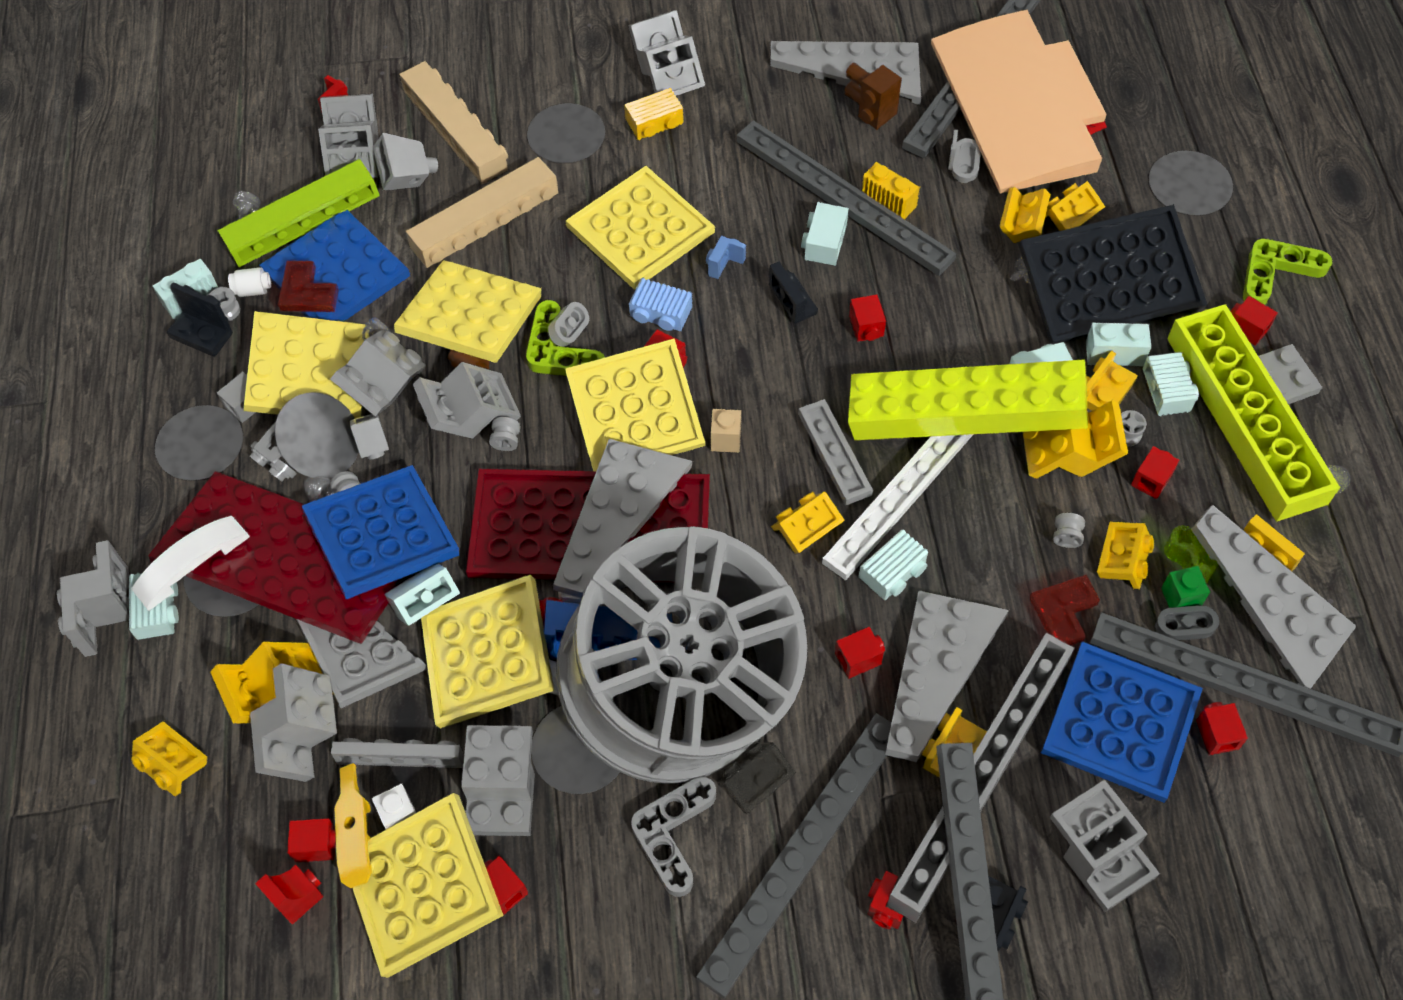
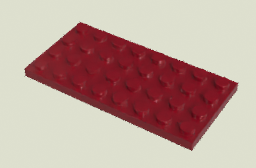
[466,469,710,583]
[148,471,406,644]

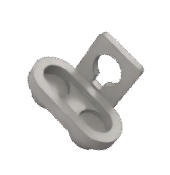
[948,130,980,183]
[249,422,297,482]

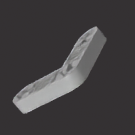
[631,777,716,897]

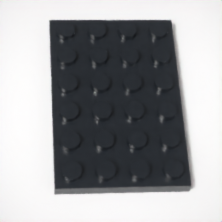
[1018,204,1208,345]

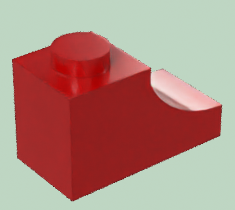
[255,865,324,925]

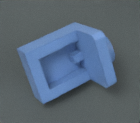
[706,236,746,279]

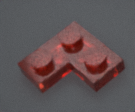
[278,261,339,312]
[1030,574,1100,645]

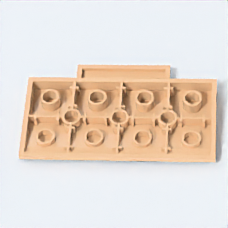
[931,10,1107,193]

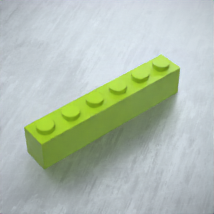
[218,159,380,267]

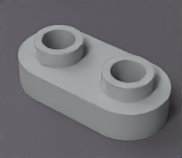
[548,302,589,347]

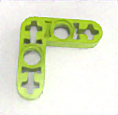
[1243,239,1332,305]
[526,300,605,376]

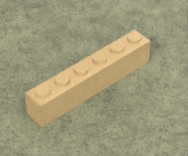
[400,61,508,184]
[406,157,558,268]

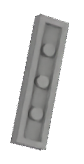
[798,399,873,505]
[331,738,464,768]

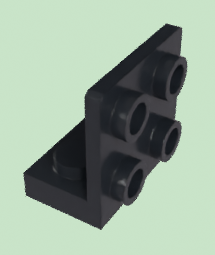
[167,282,233,357]

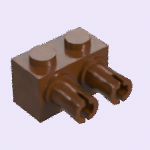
[844,63,902,130]

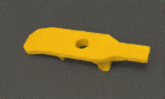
[334,763,372,888]

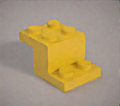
[1023,400,1128,479]
[210,642,333,724]

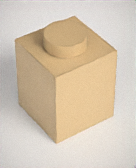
[711,409,741,453]

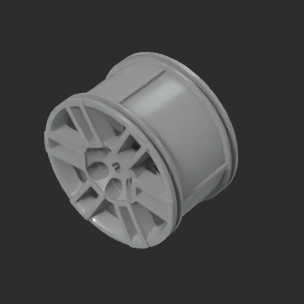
[556,527,807,783]

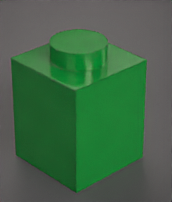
[1161,566,1210,608]

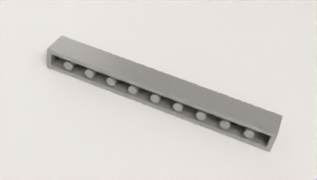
[887,633,1074,923]

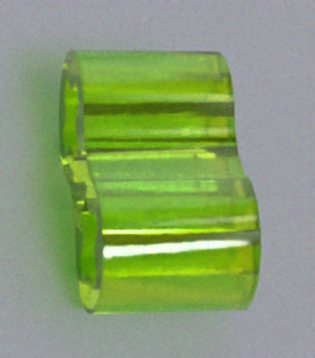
[1164,525,1219,583]

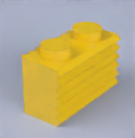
[624,88,683,140]
[862,162,920,219]

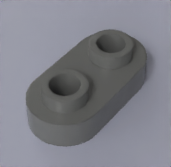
[1155,606,1219,640]

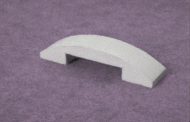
[131,516,250,611]

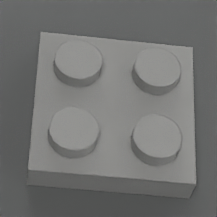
[1258,344,1322,404]

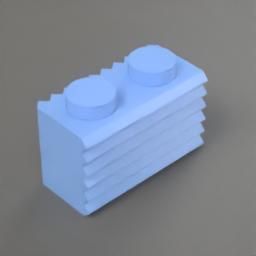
[629,278,692,331]

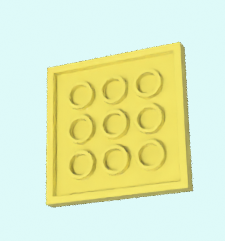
[566,166,715,290]
[394,260,541,363]
[244,311,367,419]
[565,339,705,471]
[421,575,554,728]
[353,793,504,978]

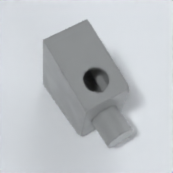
[373,133,438,190]

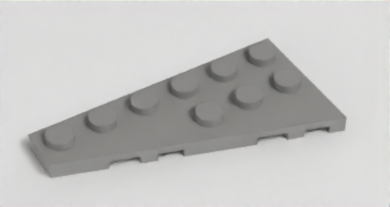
[770,41,921,105]
[553,439,692,598]
[1191,505,1356,689]
[885,591,1009,762]
[296,619,427,709]

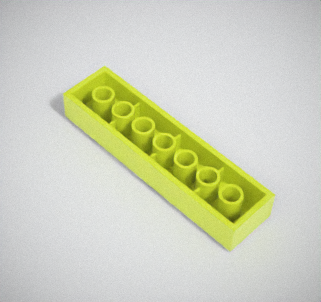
[1167,304,1340,522]
[848,360,1088,440]

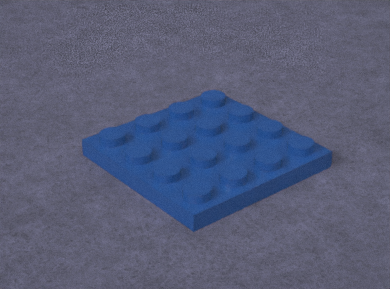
[259,210,410,322]
[302,465,460,599]
[1041,642,1203,803]

